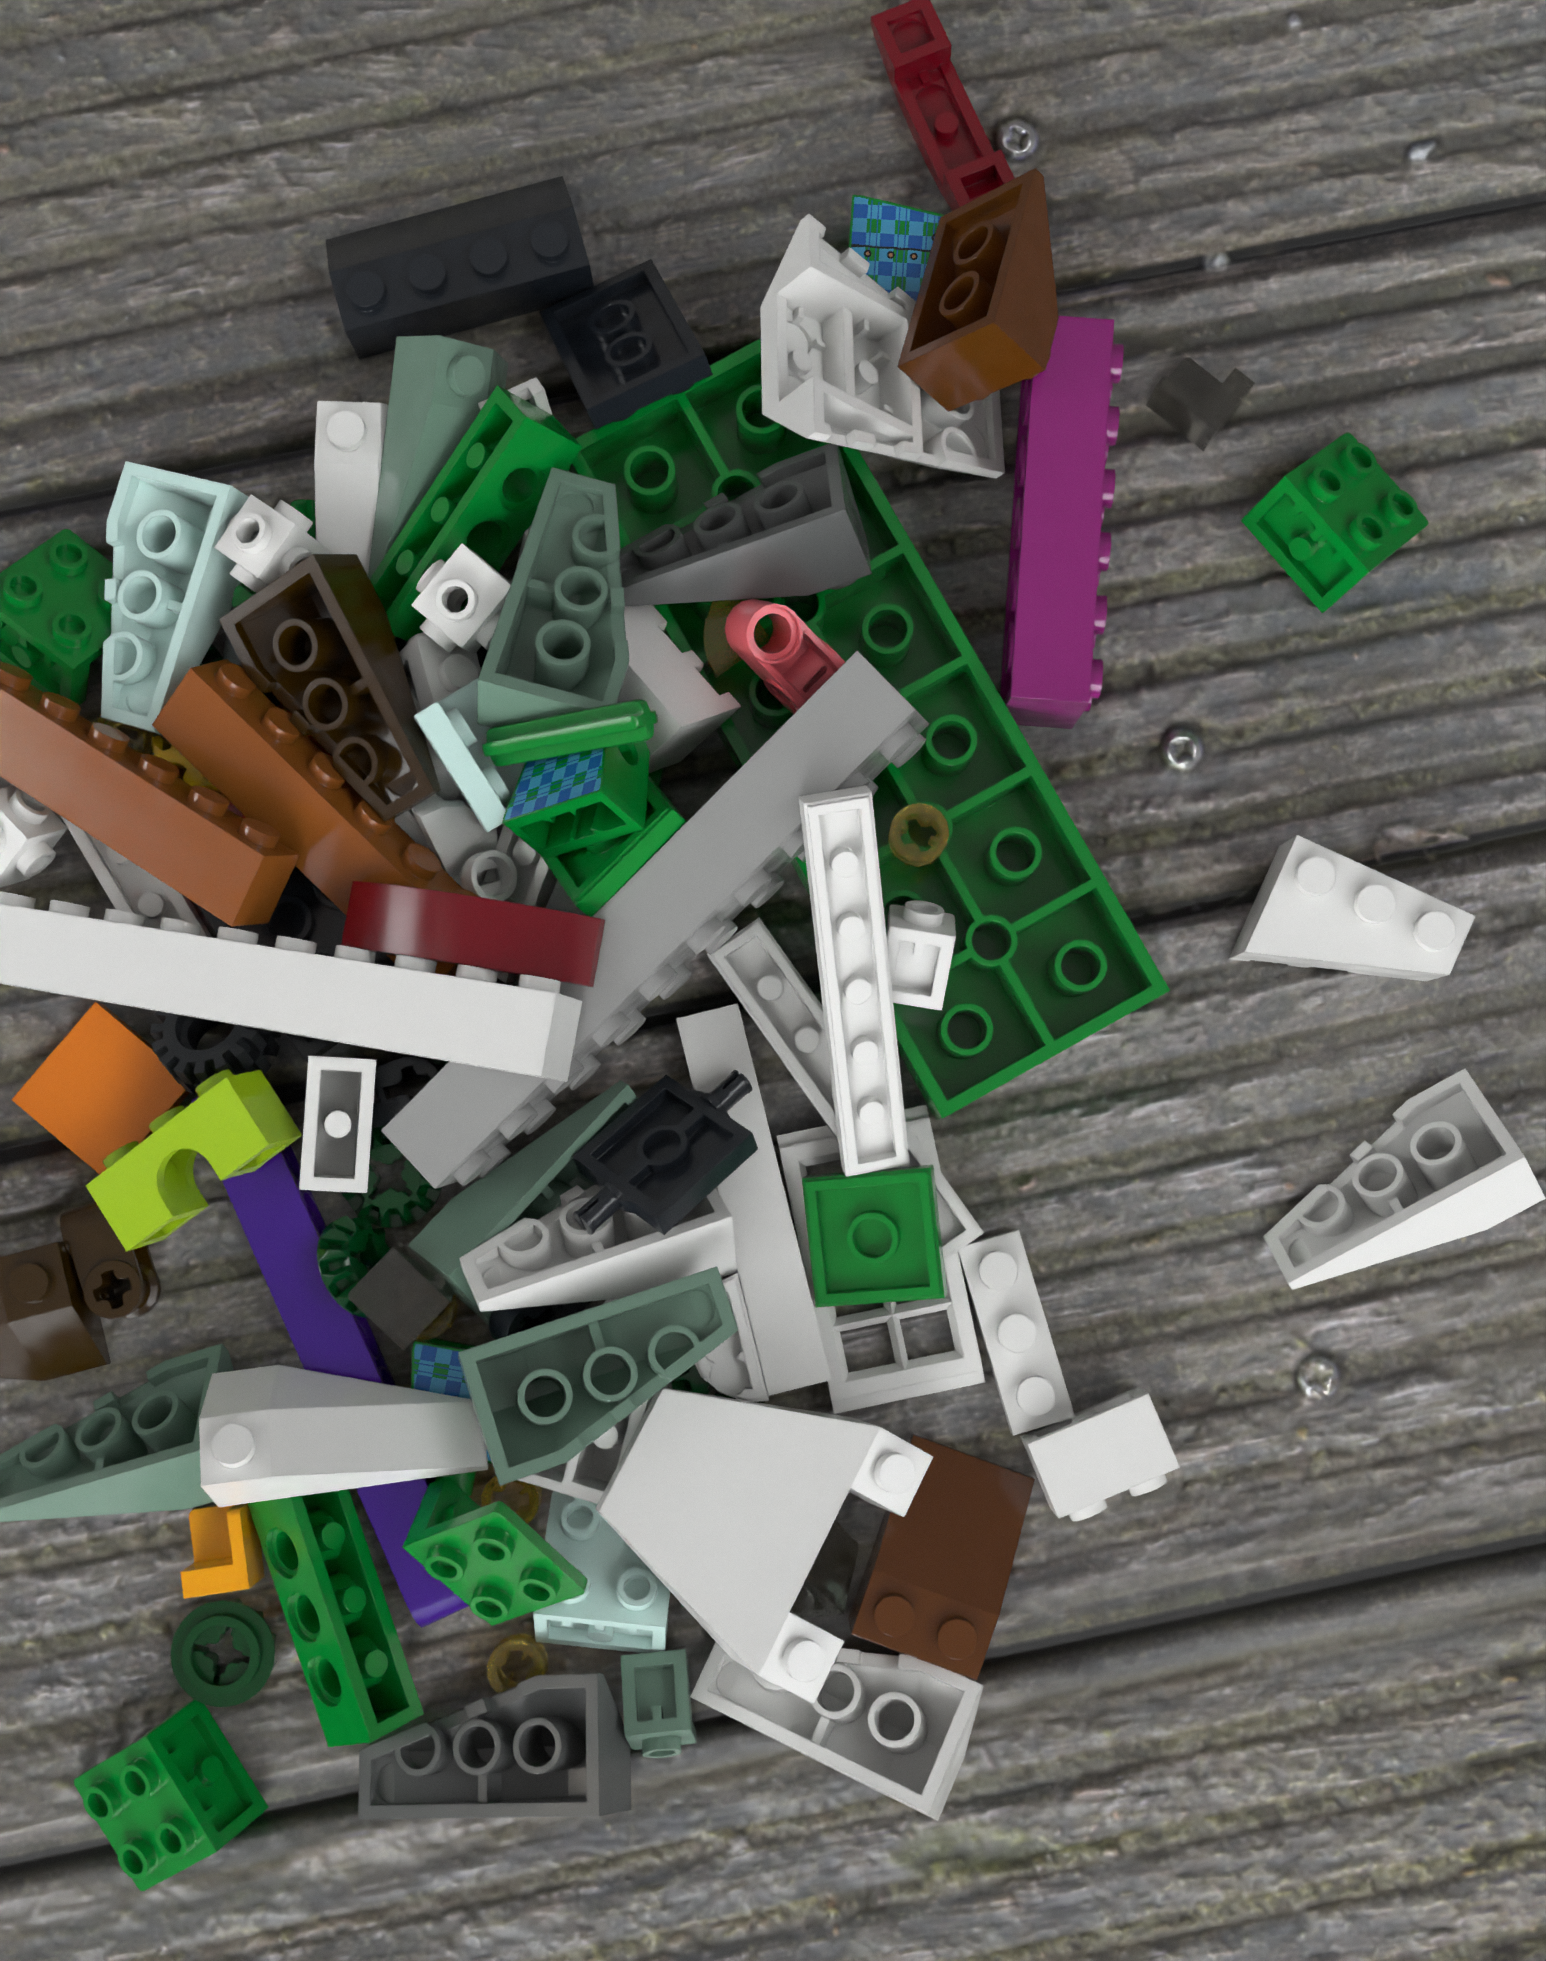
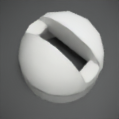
[459,850,517,901]

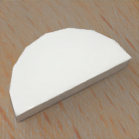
[411,796,498,888]
[695,1272,769,1402]

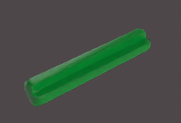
[482,699,658,767]

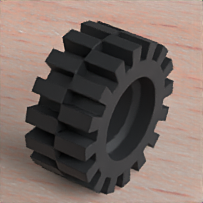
[150,1011,281,1095]

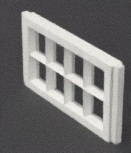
[777,1105,985,1414]

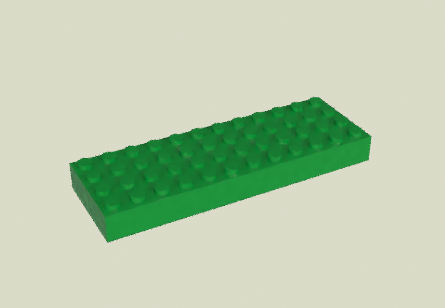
[569,338,1170,1120]

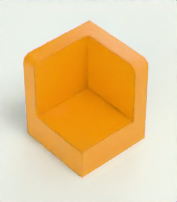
[180,1503,265,1599]

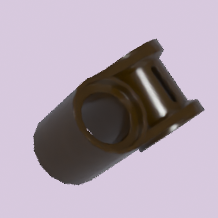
[60,1201,161,1319]

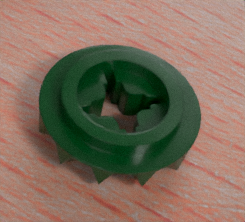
[342,1126,442,1228]
[317,1215,405,1318]
[171,1599,277,1707]

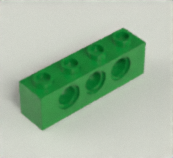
[370,385,582,641]
[247,1489,424,1747]

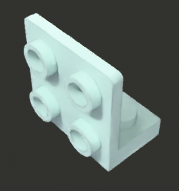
[413,678,525,832]
[533,1491,670,1653]

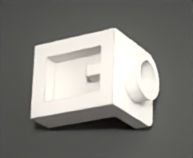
[886,900,956,1010]

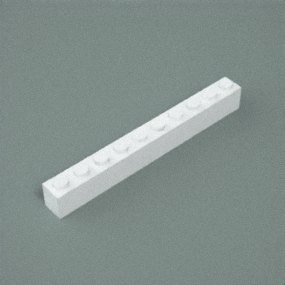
[0,891,582,1082]

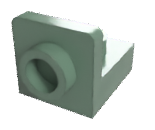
[620,1649,696,1758]

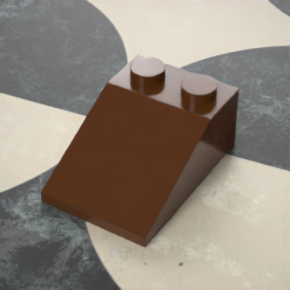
[897,168,1059,412]
[848,1434,1035,1680]

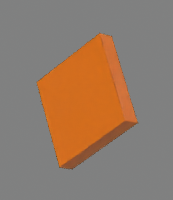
[11,1002,189,1175]

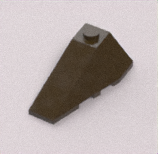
[219,554,441,821]
[0,1241,111,1381]

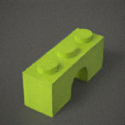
[85,1069,302,1252]

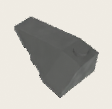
[620,443,872,606]
[358,1673,631,1819]

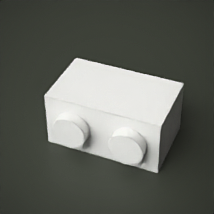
[299,1055,376,1193]
[1020,1387,1180,1521]

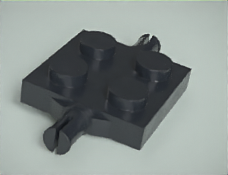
[573,1070,758,1235]

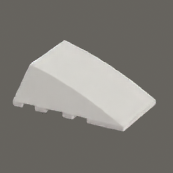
[760,214,1005,479]

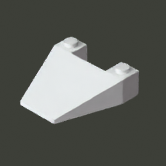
[595,1388,933,1704]

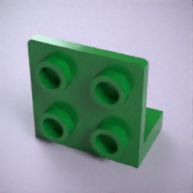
[1241,432,1429,614]
[0,529,113,705]
[403,1477,588,1626]
[74,1699,269,1891]

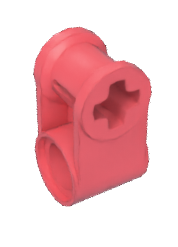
[725,599,845,714]

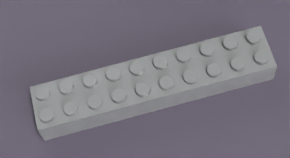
[381,651,929,1189]

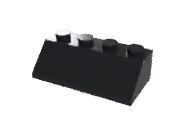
[326,176,594,359]

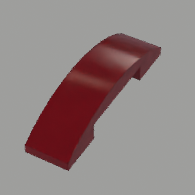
[871,0,1015,211]
[341,881,605,987]

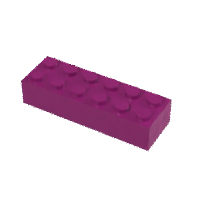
[999,316,1124,729]

